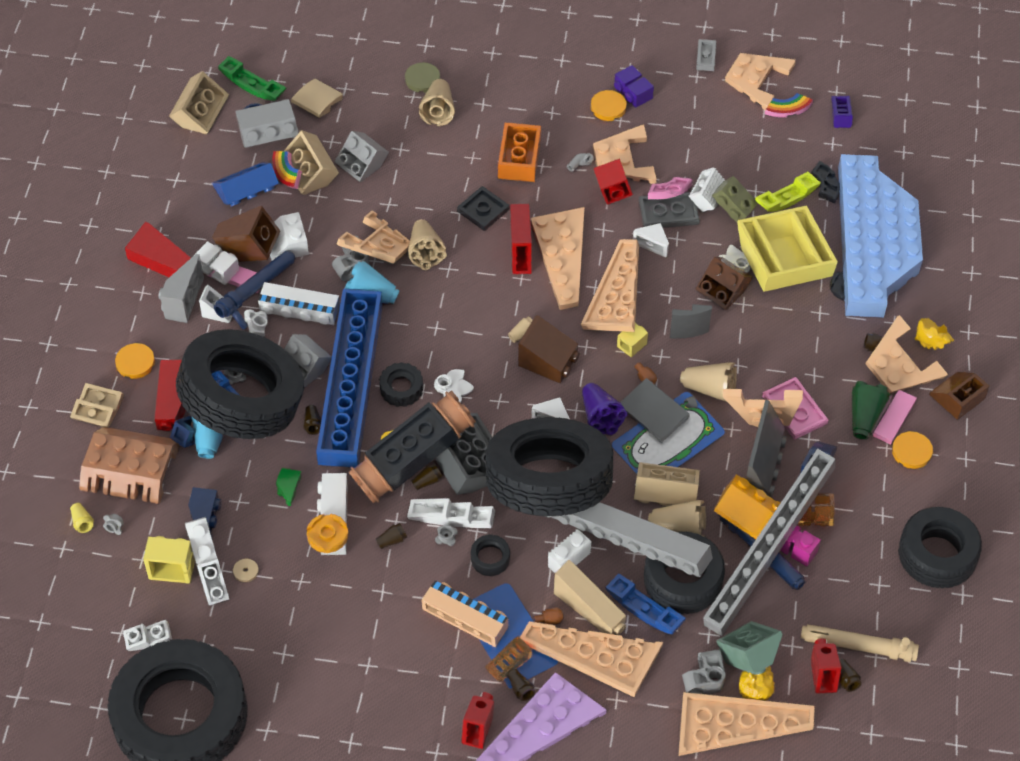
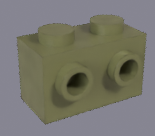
[712,176,758,222]

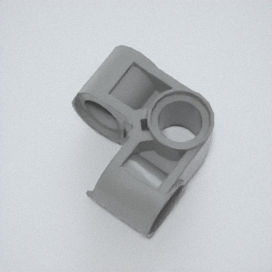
[332,235,370,281]
[682,649,725,694]

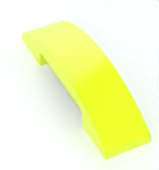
[755,172,821,212]

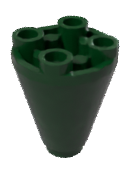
[851,381,892,440]

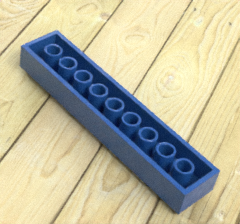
[316,289,383,468]

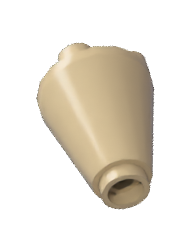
[408,220,447,270]

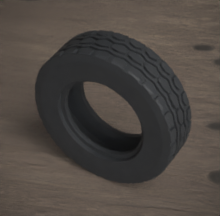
[176,329,304,439]
[486,417,614,517]
[107,639,248,761]

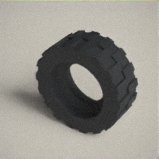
[379,362,423,407]

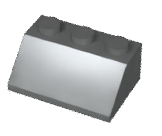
[235,99,298,148]

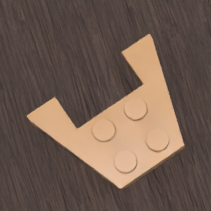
[725,53,796,110]
[593,125,656,184]
[337,211,410,264]
[865,315,948,394]
[723,389,803,427]

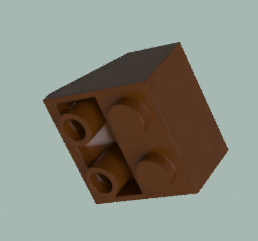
[696,257,753,310]
[929,372,990,420]

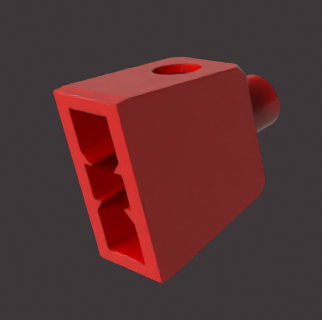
[811,638,841,694]
[462,692,494,749]

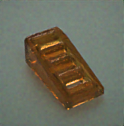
[485,636,532,683]

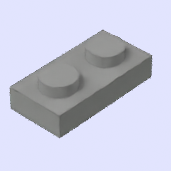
[696,39,716,71]

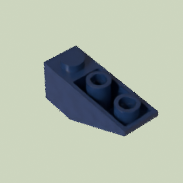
[188,487,221,540]

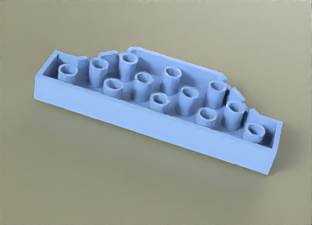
[838,154,923,318]

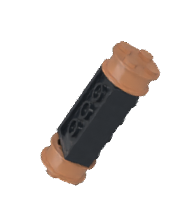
[349,390,476,504]

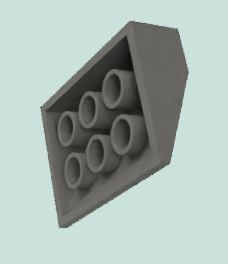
[746,400,787,498]
[435,413,492,495]

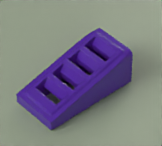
[831,96,853,128]

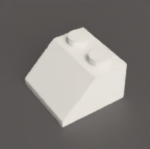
[270,212,309,261]

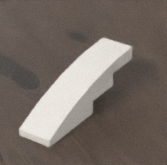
[407,498,495,528]

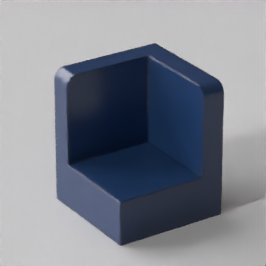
[170,416,195,448]

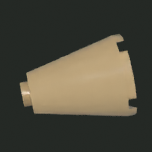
[419,79,455,126]
[680,362,737,402]
[648,500,706,537]

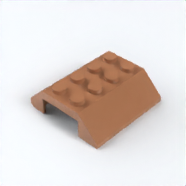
[79,427,180,504]

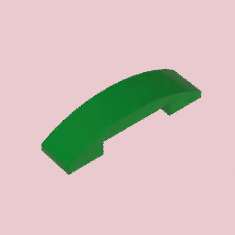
[218,56,286,101]

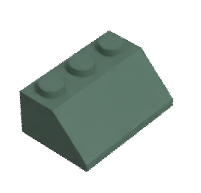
[716,621,782,675]

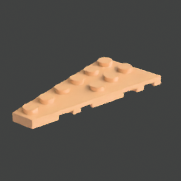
[530,207,584,310]
[581,239,639,332]
[519,621,663,697]
[678,692,814,756]

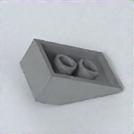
[159,254,204,323]

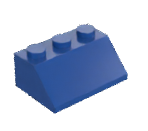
[212,162,279,206]

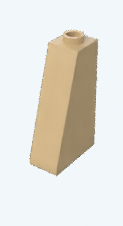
[554,560,626,635]

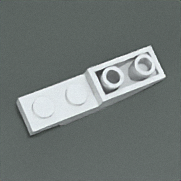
[185,517,229,605]

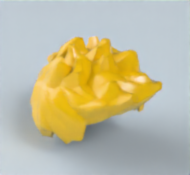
[915,318,954,350]
[739,666,775,701]

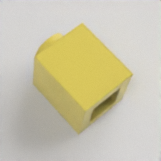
[617,323,648,358]

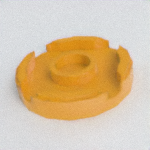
[591,90,626,121]
[115,343,155,379]
[892,431,933,469]
[307,514,349,553]

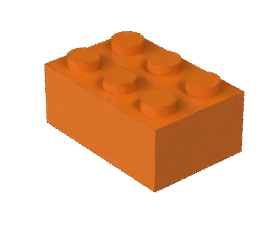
[498,123,541,182]

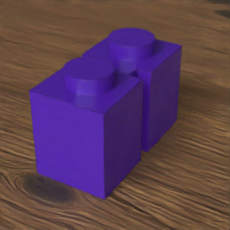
[614,65,654,108]

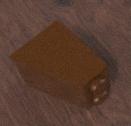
[212,206,280,262]
[518,315,580,384]

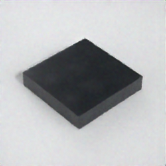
[457,186,510,231]

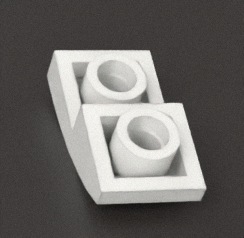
[123,620,172,651]

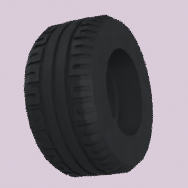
[898,507,982,588]
[644,531,725,614]

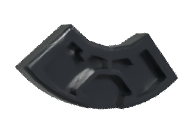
[811,161,840,204]

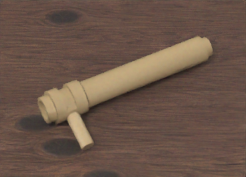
[801,624,919,662]

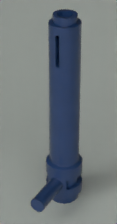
[214,251,296,330]
[718,514,806,590]

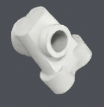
[244,309,267,337]

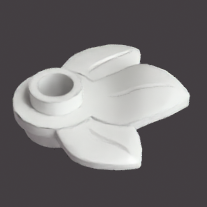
[719,245,750,273]
[434,369,474,403]

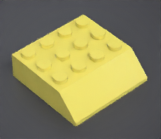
[737,206,838,292]

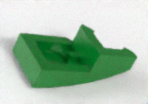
[276,468,302,506]

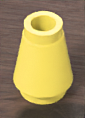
[70,503,94,533]

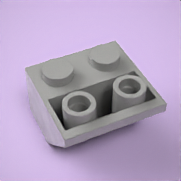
[334,131,389,182]
[284,334,332,388]

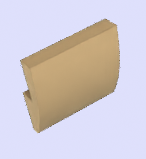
[291,79,343,117]
[70,383,124,427]

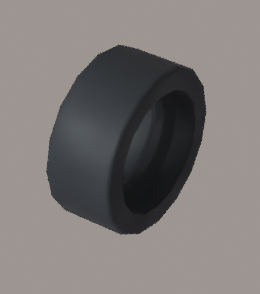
[470,534,510,576]

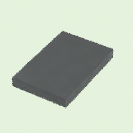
[638,192,700,228]
[620,378,690,442]

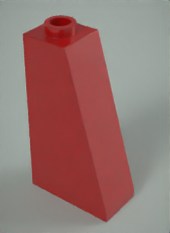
[510,204,532,274]
[125,221,191,277]
[155,360,186,431]

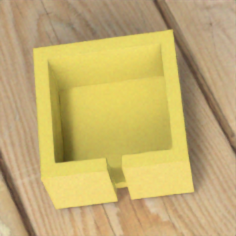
[143,536,195,583]

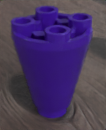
[582,383,627,435]

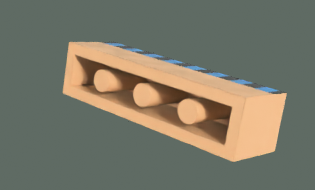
[422,580,508,647]

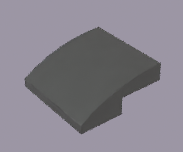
[670,304,712,339]

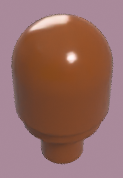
[634,362,657,385]
[533,608,563,625]

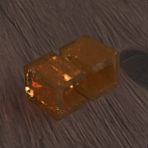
[797,493,835,526]

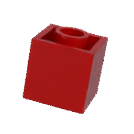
[594,158,633,205]

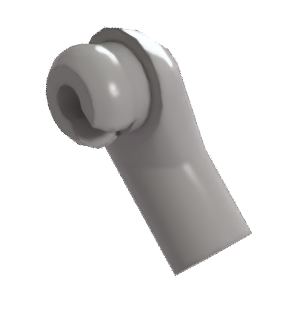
[567,153,594,172]

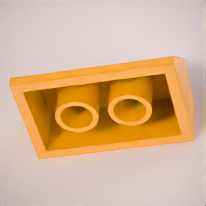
[714,474,780,539]

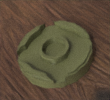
[405,62,440,93]

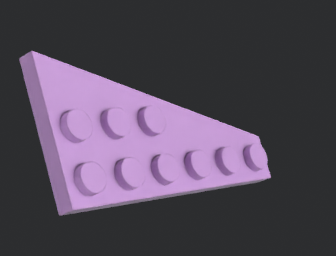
[476,672,606,761]

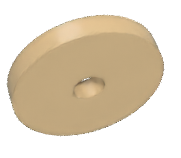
[233,559,259,582]

